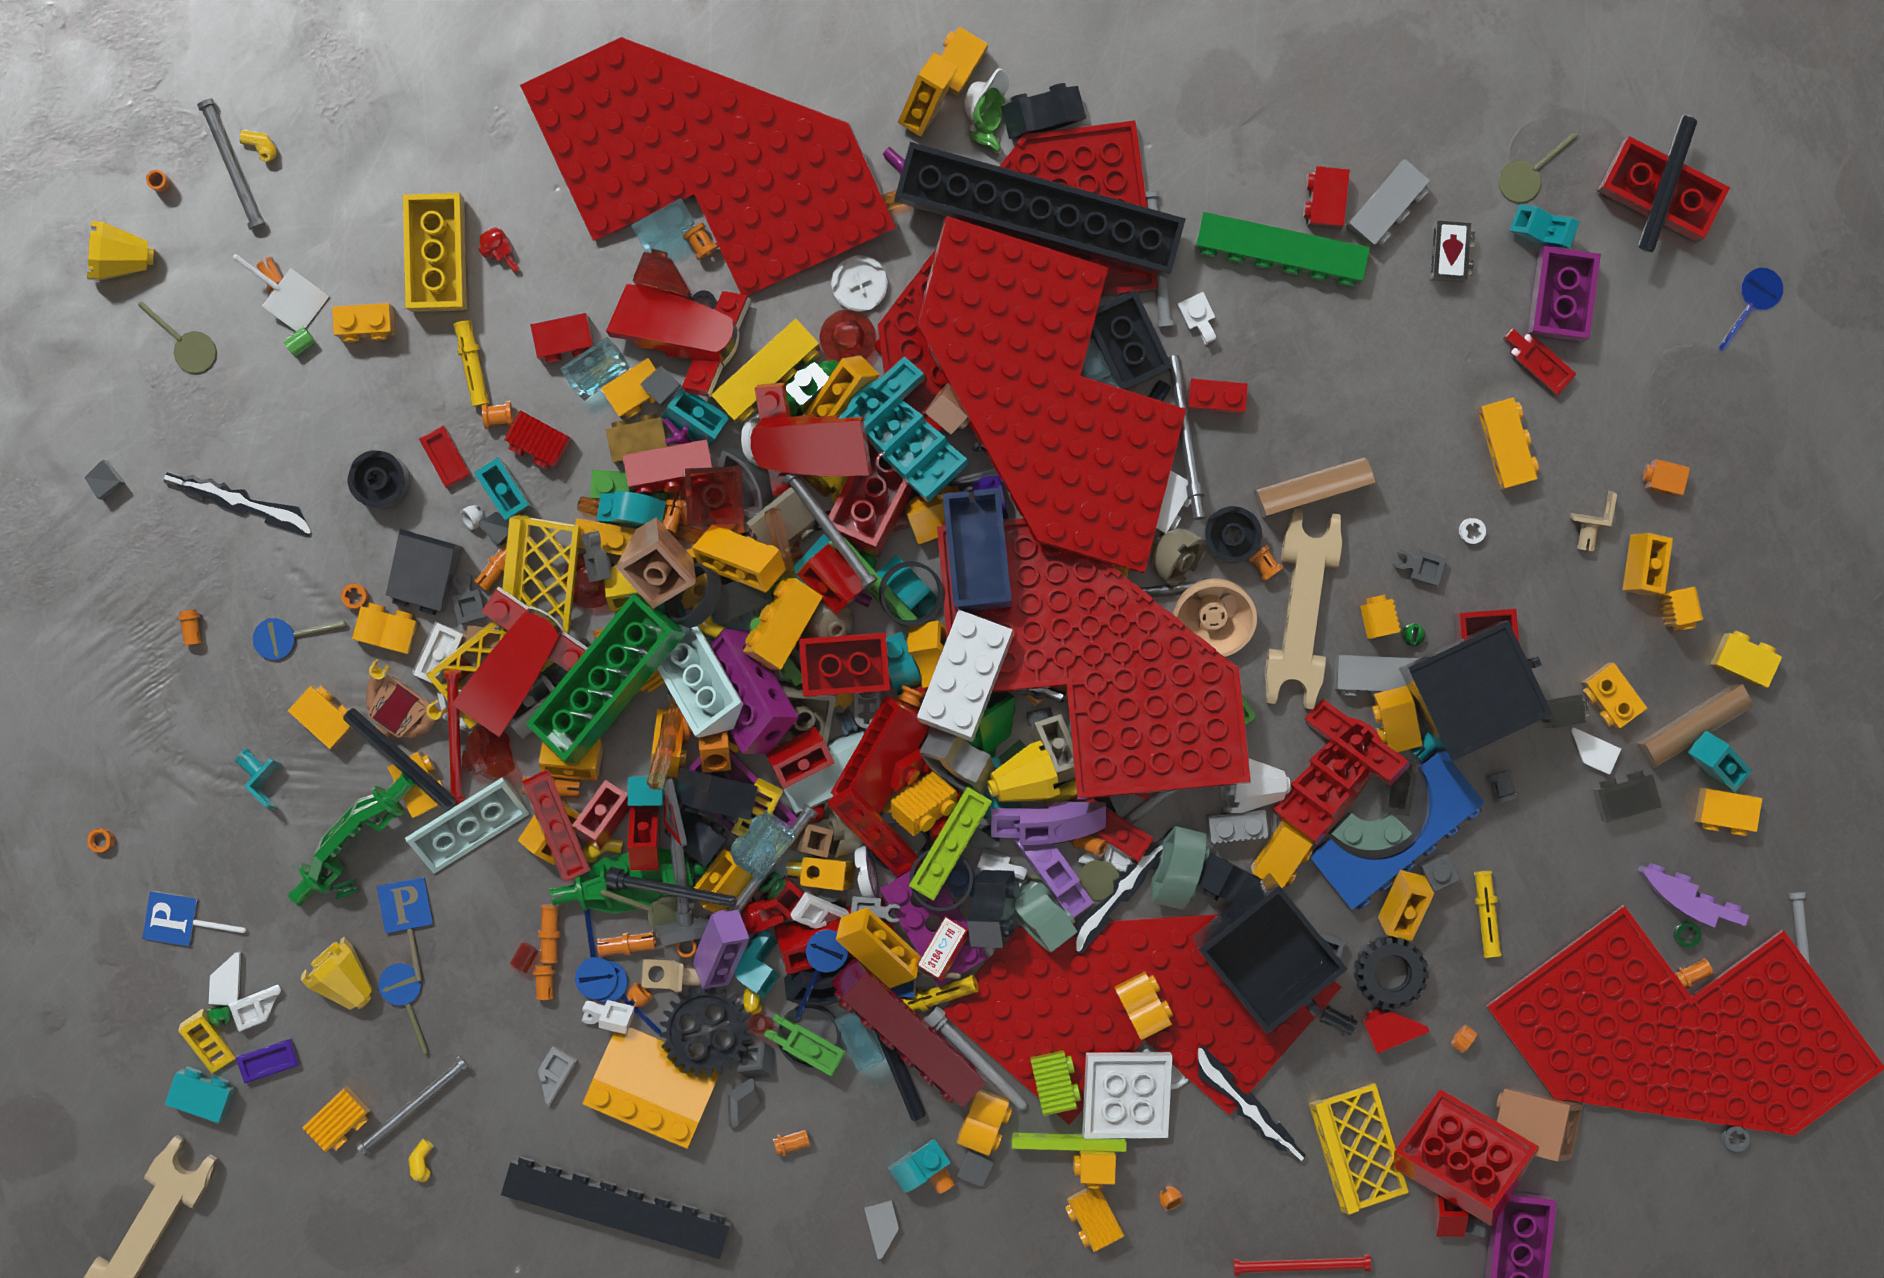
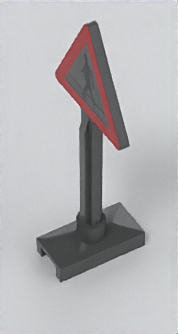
[654,778,710,946]

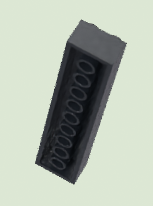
[894,142,1186,278]

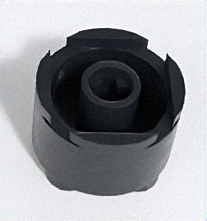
[347,450,409,509]
[1203,506,1262,564]

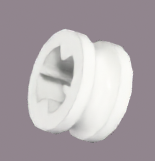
[1459,518,1486,544]

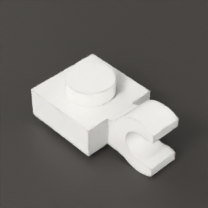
[1177,292,1216,345]
[975,848,1027,888]
[582,1000,635,1034]

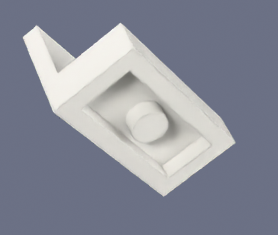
[412,621,463,683]

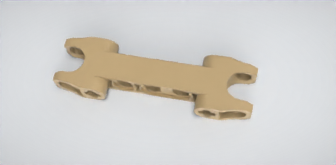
[1264,508,1342,709]
[84,1135,218,1278]

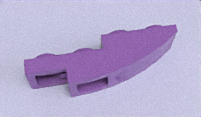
[991,802,1106,845]
[1012,838,1094,918]
[1638,863,1749,927]

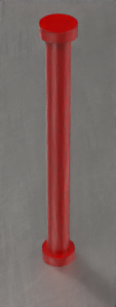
[444,669,465,805]
[1233,1254,1371,1276]

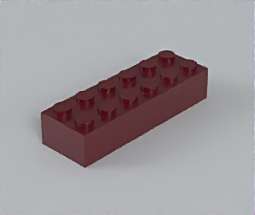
[832,957,986,1108]

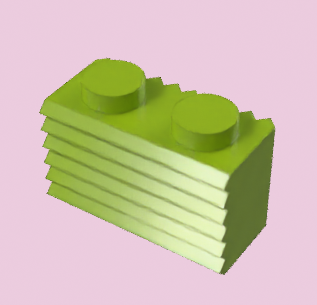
[1030,1050,1081,1116]

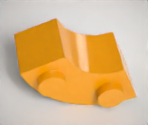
[907,620,947,690]

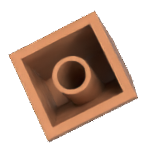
[616,517,696,608]
[1496,1088,1583,1162]

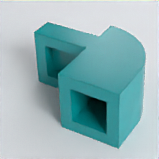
[1509,204,1580,248]
[596,491,666,529]
[877,555,937,619]
[886,631,922,695]
[734,930,780,999]
[888,1138,951,1193]

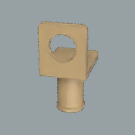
[1570,491,1617,551]
[641,959,701,992]

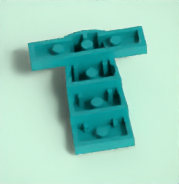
[839,357,969,502]

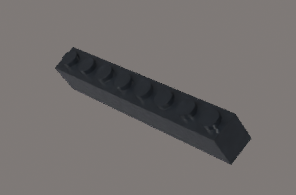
[501,1156,731,1259]

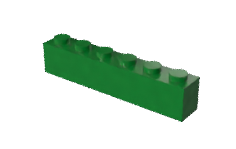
[1194,212,1370,287]

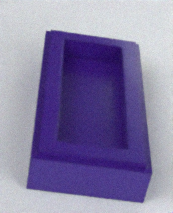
[236,1038,300,1084]

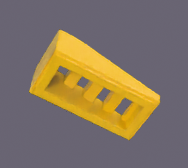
[731,778,783,845]
[178,1009,236,1074]

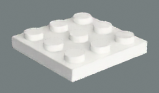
[1082,1052,1172,1139]

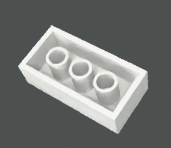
[917,610,1014,742]

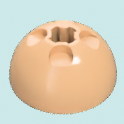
[1173,579,1257,657]

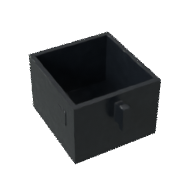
[1399,621,1553,761]
[1191,873,1348,1034]

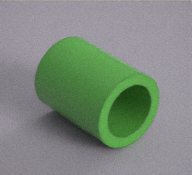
[283,326,316,357]

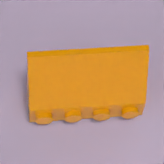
[582,1026,723,1149]

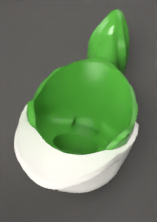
[964,68,1010,152]

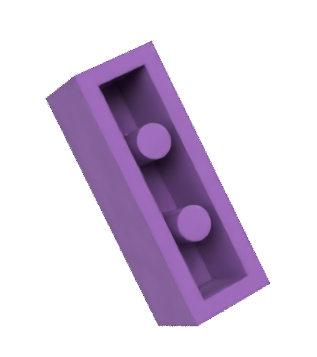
[692,910,749,989]

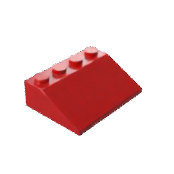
[1393,1089,1539,1226]

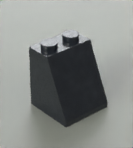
[386,529,463,615]

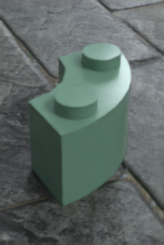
[1328,812,1413,850]
[1152,826,1209,910]
[1014,880,1077,952]

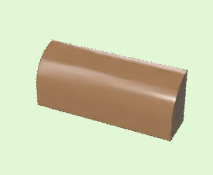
[1254,457,1376,518]
[1636,684,1753,768]

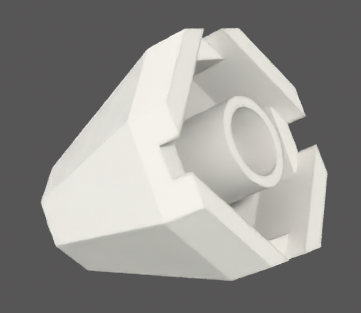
[1219,758,1290,813]

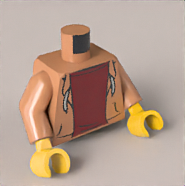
[366,659,448,739]

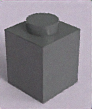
[1418,852,1460,892]

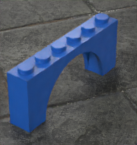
[1309,750,1485,910]

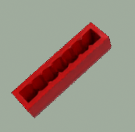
[830,695,931,815]
[773,897,894,975]

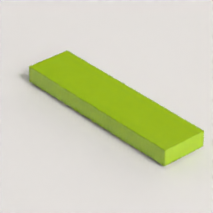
[909,786,992,901]
[1011,1132,1126,1152]

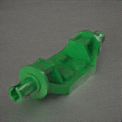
[287,773,415,906]
[550,847,718,914]

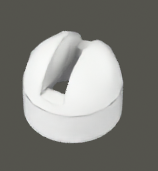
[460,505,485,530]

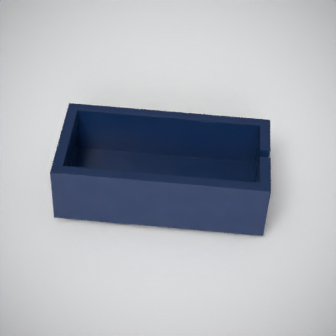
[942,488,1012,613]

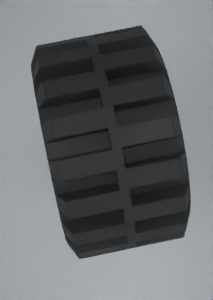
[1354,936,1429,1009]

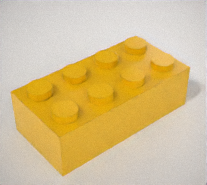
[403,193,467,312]
[711,318,821,425]

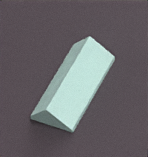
[657,624,743,738]
[784,722,870,815]
[405,777,530,874]

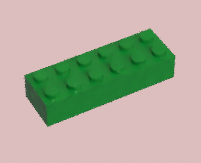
[526,593,686,764]

